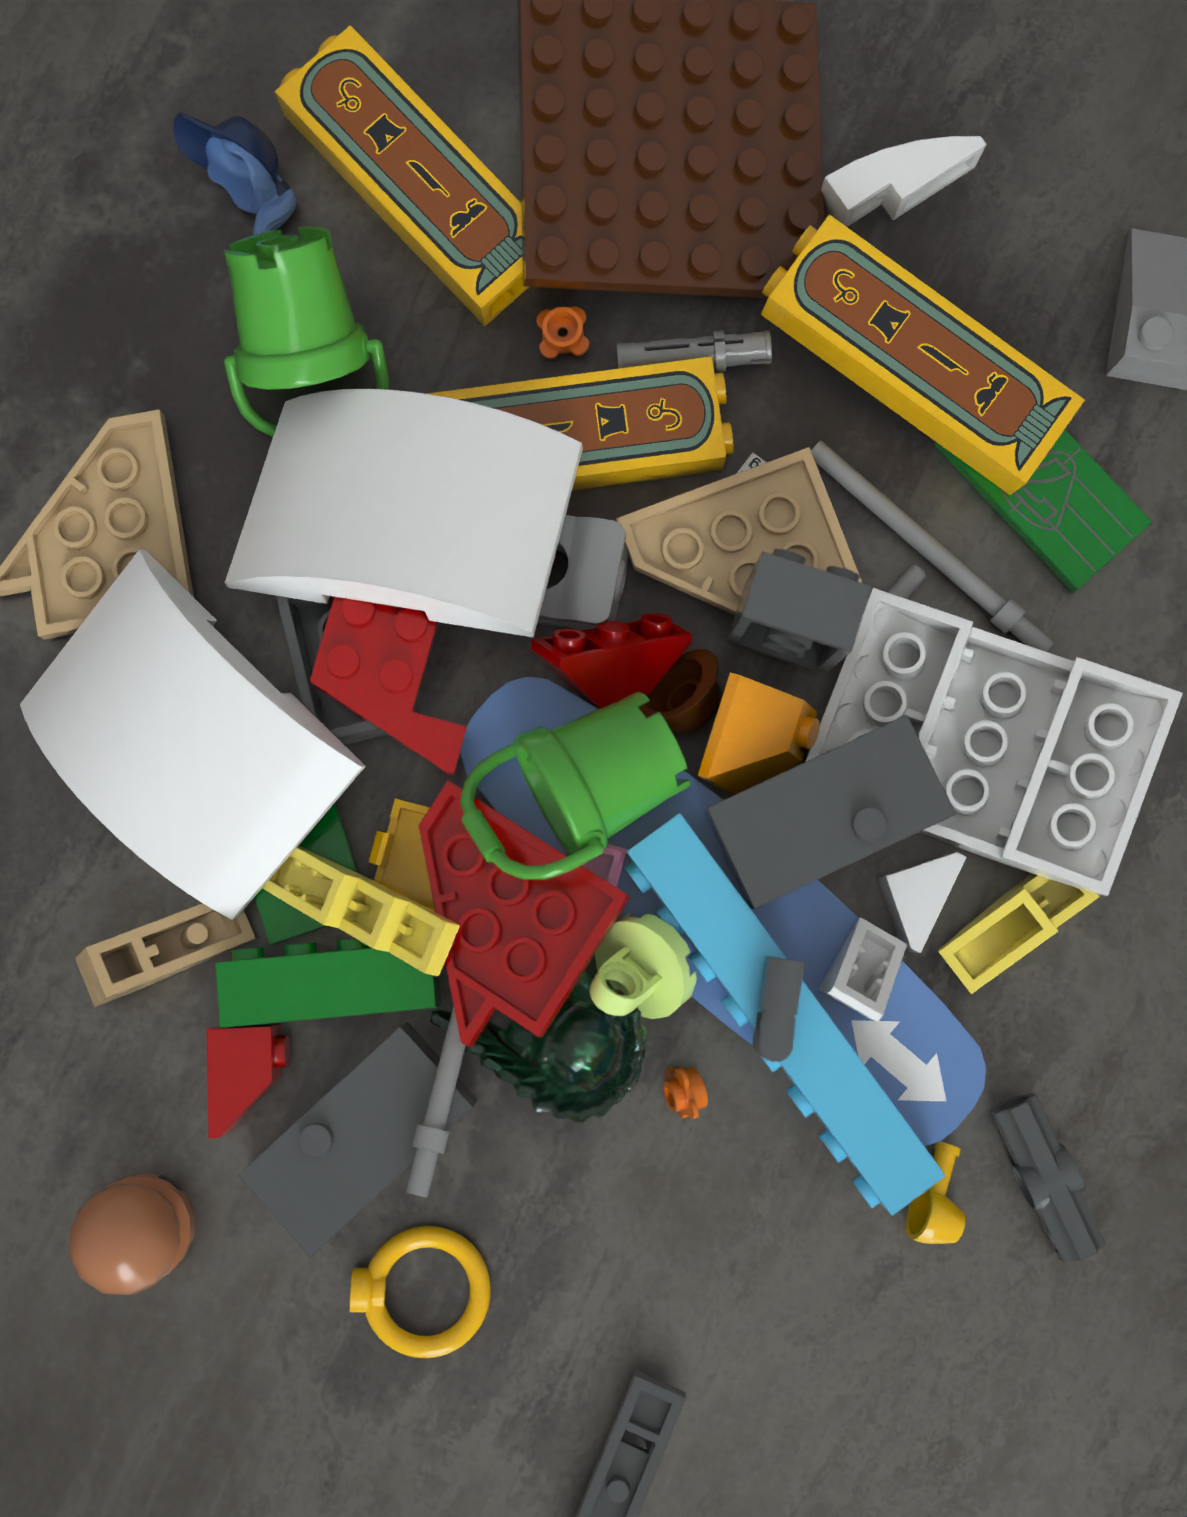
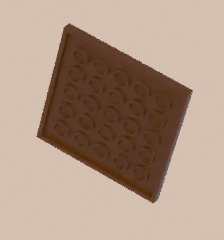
[517,0,824,298]

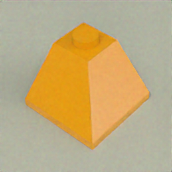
[697,673,819,796]

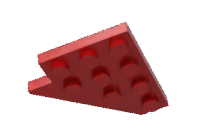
[419,780,631,1047]

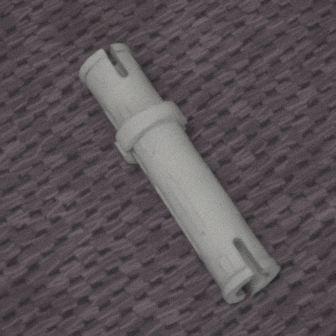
[617,330,772,372]

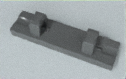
[575,1370,686,1517]

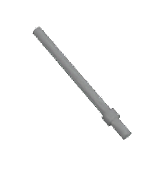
[811,440,1054,652]
[406,1006,466,1198]

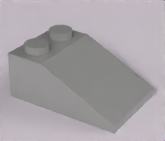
[1105,228,1187,390]

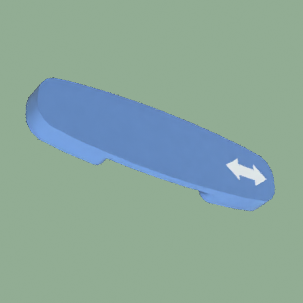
[460,677,986,1146]

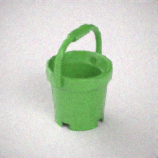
[224,226,389,437]
[460,692,690,880]

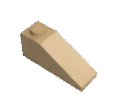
[75,903,256,1007]

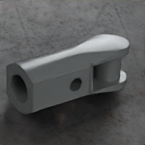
[753,956,805,1062]

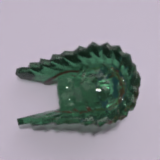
[430,971,647,1123]

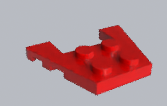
[310,597,467,776]

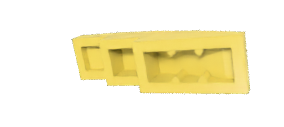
[262,845,460,976]

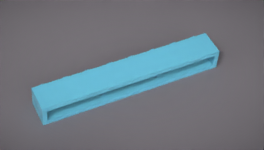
[624,813,946,1216]

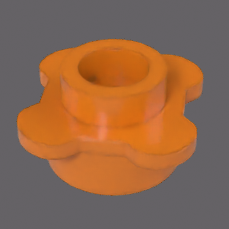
[536,306,589,359]
[663,1066,708,1119]

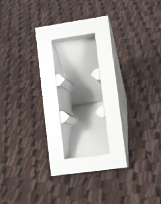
[877,852,967,953]
[818,917,907,1022]

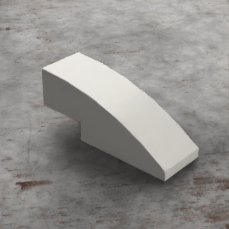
[821,136,986,227]

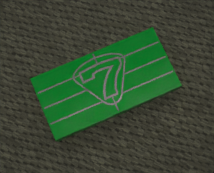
[934,429,1152,593]

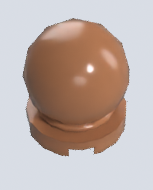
[68,1173,196,1295]

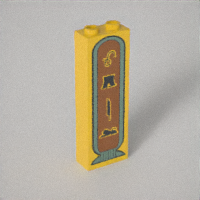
[275,25,529,326]
[761,214,1085,495]
[427,356,734,491]

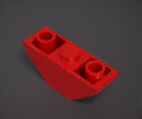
[531,613,692,709]

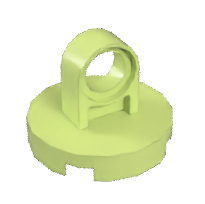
[589,913,697,1019]

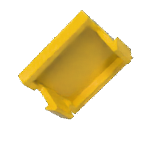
[368,798,435,912]

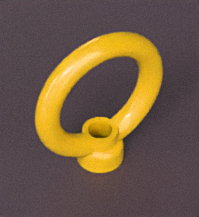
[350,1226,491,1358]

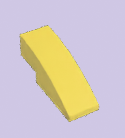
[938,873,1100,994]

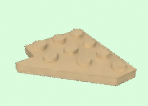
[0,409,194,639]
[616,447,862,615]

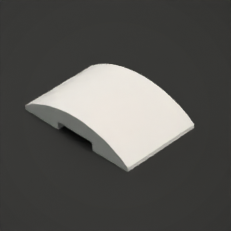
[225,389,583,637]
[20,549,365,920]
[806,588,1183,896]

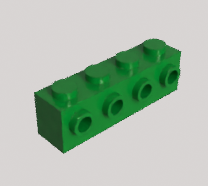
[215,939,441,1028]

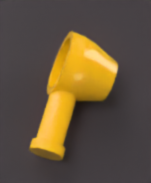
[906,1142,966,1244]

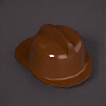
[638,649,723,733]

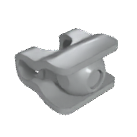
[537,515,629,631]

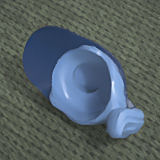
[173,112,297,235]

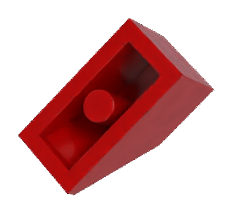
[207,1023,290,1139]

